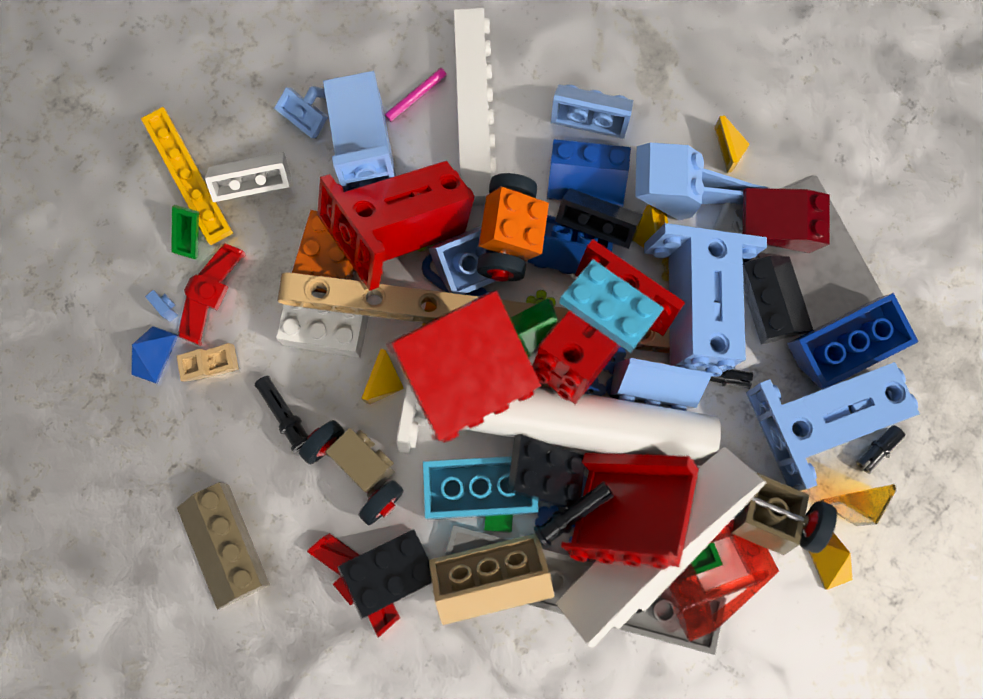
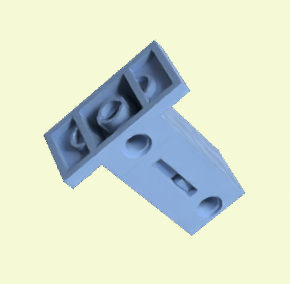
[323,71,396,192]
[644,223,767,376]
[746,362,920,491]

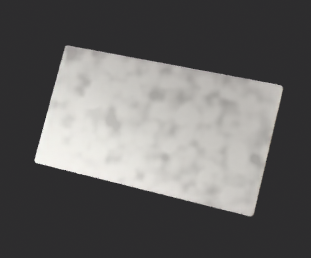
[735,176,883,336]

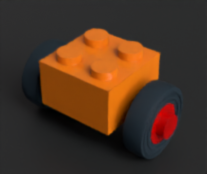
[477,173,549,282]

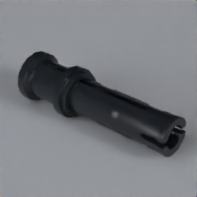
[254,376,308,453]
[533,481,614,548]

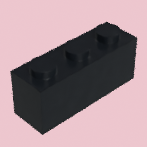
[555,188,643,249]

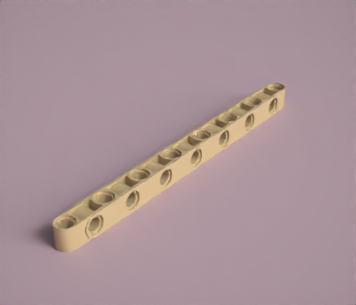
[277,273,670,353]

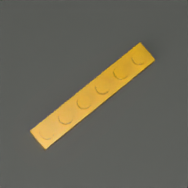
[141,107,233,245]

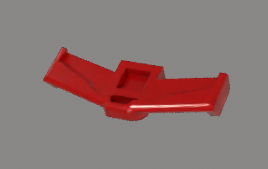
[177,243,246,347]
[307,533,400,638]

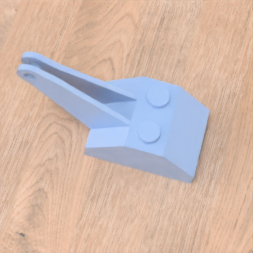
[635,142,768,220]

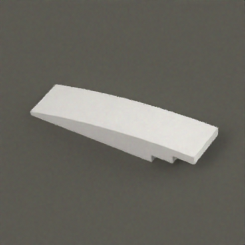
[555,447,766,647]

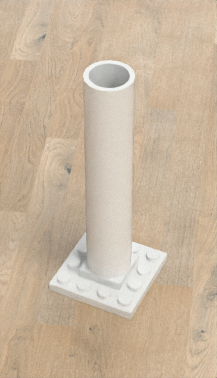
[397,325,721,468]

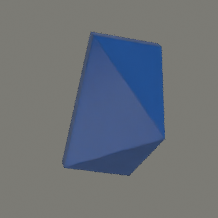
[131,326,178,384]

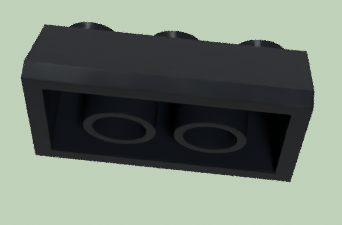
[743,256,813,345]

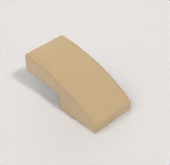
[177,343,239,382]

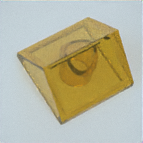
[821,484,897,526]

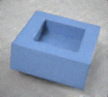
[145,290,178,322]

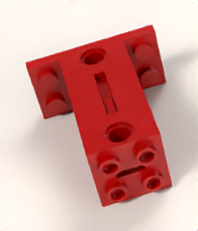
[317,161,475,291]
[532,239,686,405]

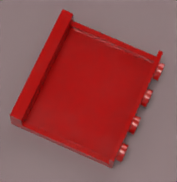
[386,291,541,443]
[561,453,699,570]

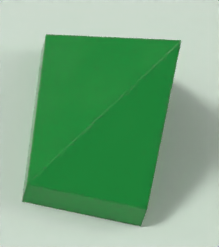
[171,205,199,259]

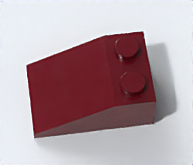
[742,188,830,253]

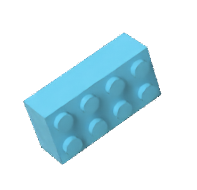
[423,456,538,520]

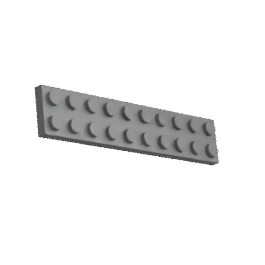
[445,525,727,655]

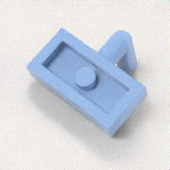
[274,86,329,138]

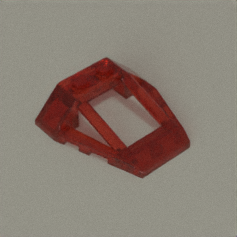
[668,520,779,642]

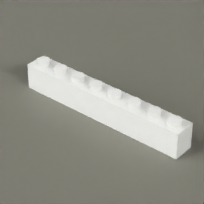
[454,8,496,206]

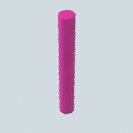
[384,68,447,122]

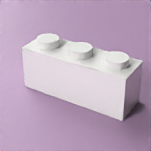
[205,152,291,202]

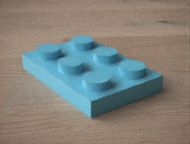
[559,260,664,353]

